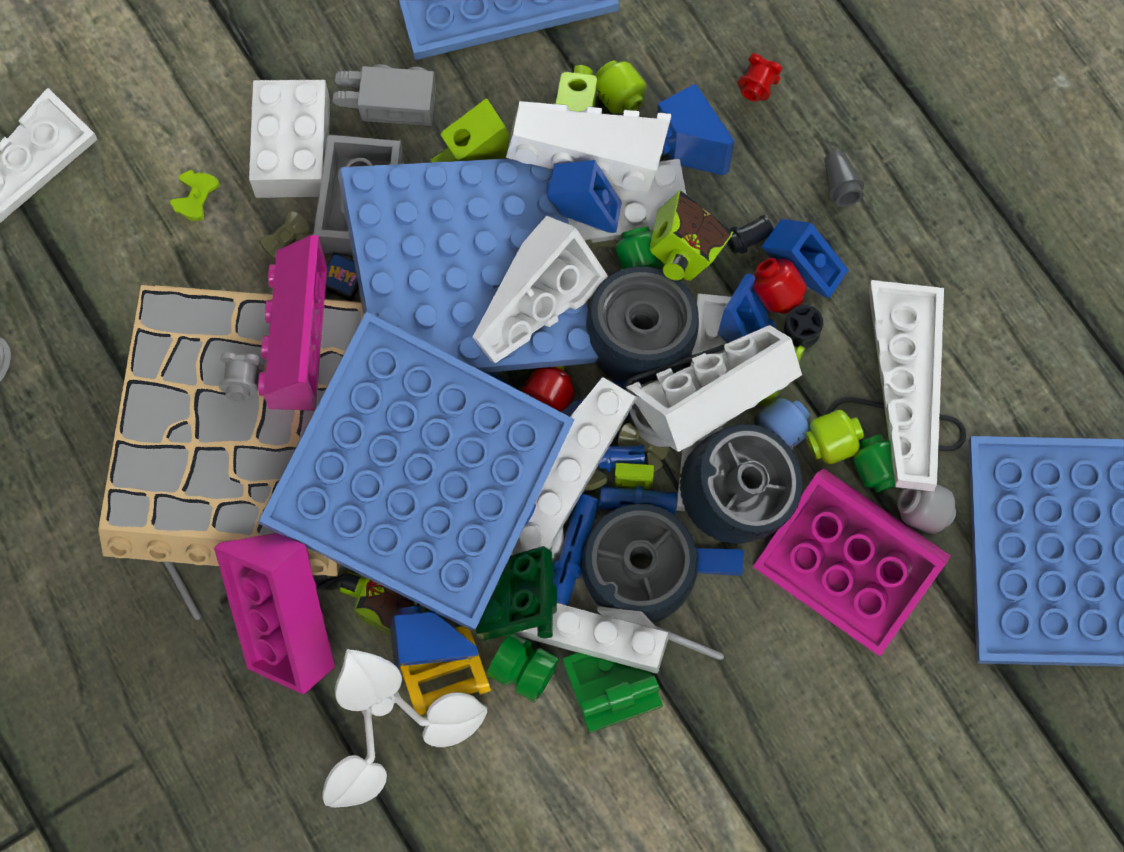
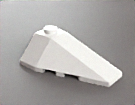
[473,216,608,363]

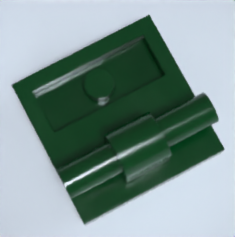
[476,546,557,641]

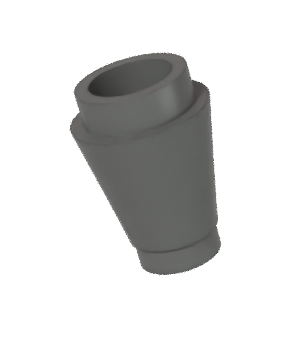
[824,151,864,207]

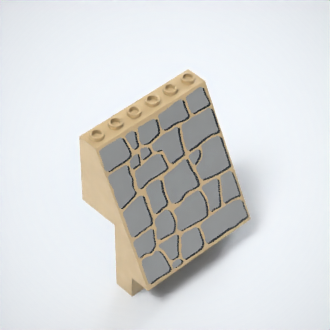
[98,285,364,576]

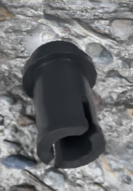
[727,215,774,254]

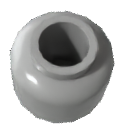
[897,484,956,534]

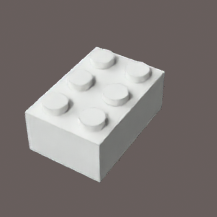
[249,80,330,198]

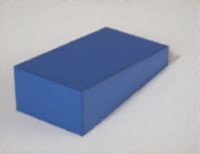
[696,548,744,576]

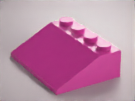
[753,468,951,656]

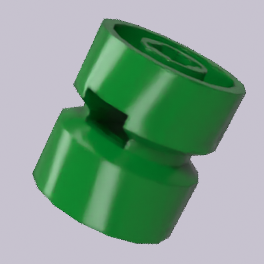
[487,633,559,703]

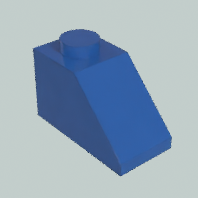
[547,160,622,233]
[762,219,849,298]
[389,606,478,667]

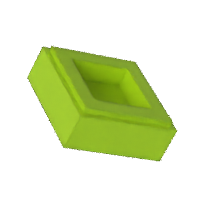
[614,463,654,489]

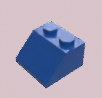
[657,83,734,175]

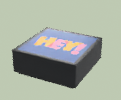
[326,252,359,301]

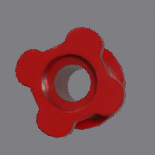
[737,53,782,102]

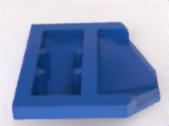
[717,274,776,343]

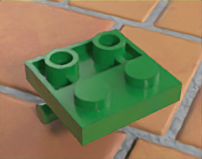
[562,653,663,734]

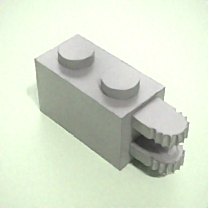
[332,64,436,126]

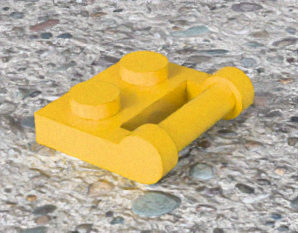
[400,626,491,715]

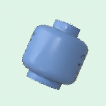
[755,398,810,450]

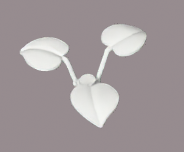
[322,649,488,807]

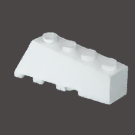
[506,101,671,193]
[626,325,802,452]

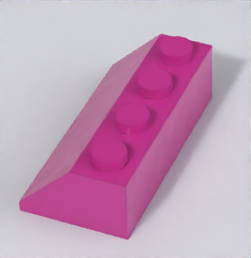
[258,235,327,411]
[214,533,335,695]

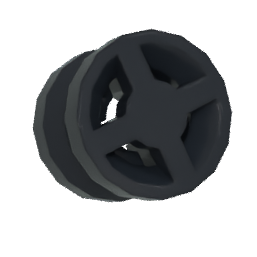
[784,305,824,349]

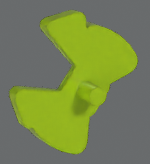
[170,170,220,221]

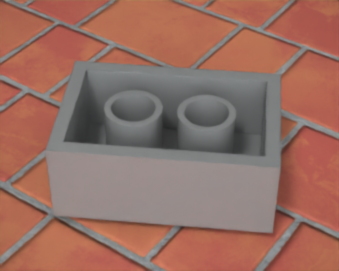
[313,135,404,256]

